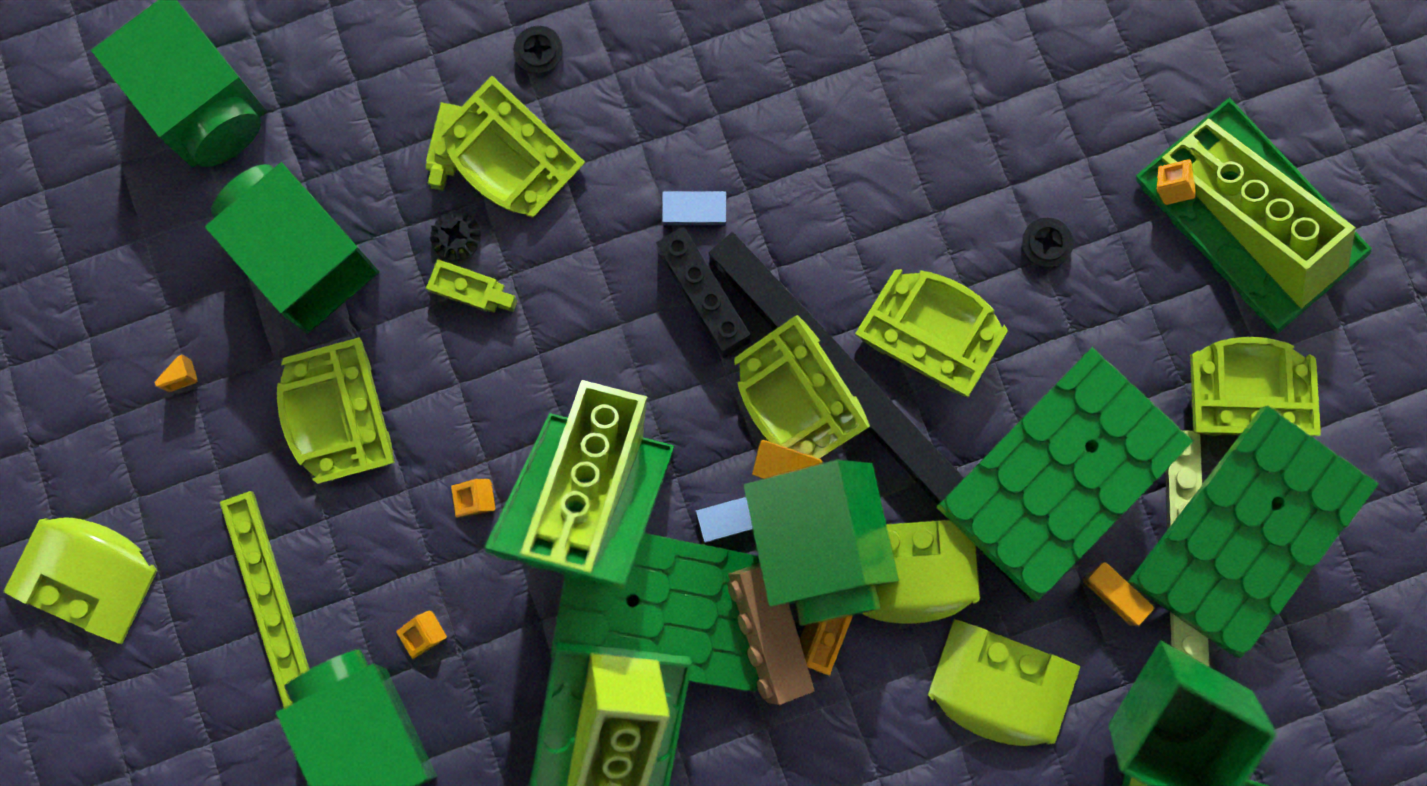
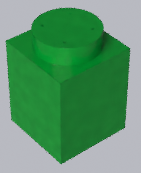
[91,0,267,168]
[204,162,380,334]
[743,460,899,626]
[1108,641,1277,786]
[276,649,437,786]

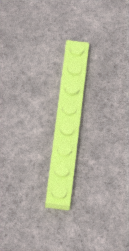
[1165,430,1209,667]

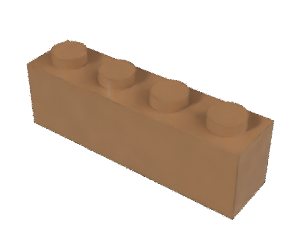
[728,563,815,705]

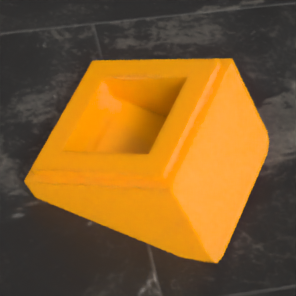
[1157,159,1196,204]
[155,354,198,392]
[451,479,495,518]
[396,610,447,660]

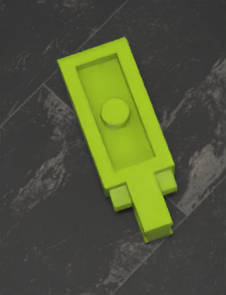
[425,102,462,191]
[426,259,518,313]

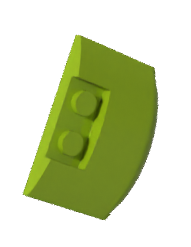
[439,76,585,218]
[855,269,1008,398]
[734,315,870,459]
[277,337,395,484]
[1190,337,1321,436]
[3,517,157,644]
[862,520,980,624]
[927,619,1081,746]

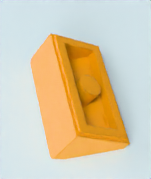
[752,440,823,479]
[1082,562,1154,626]
[799,615,853,676]

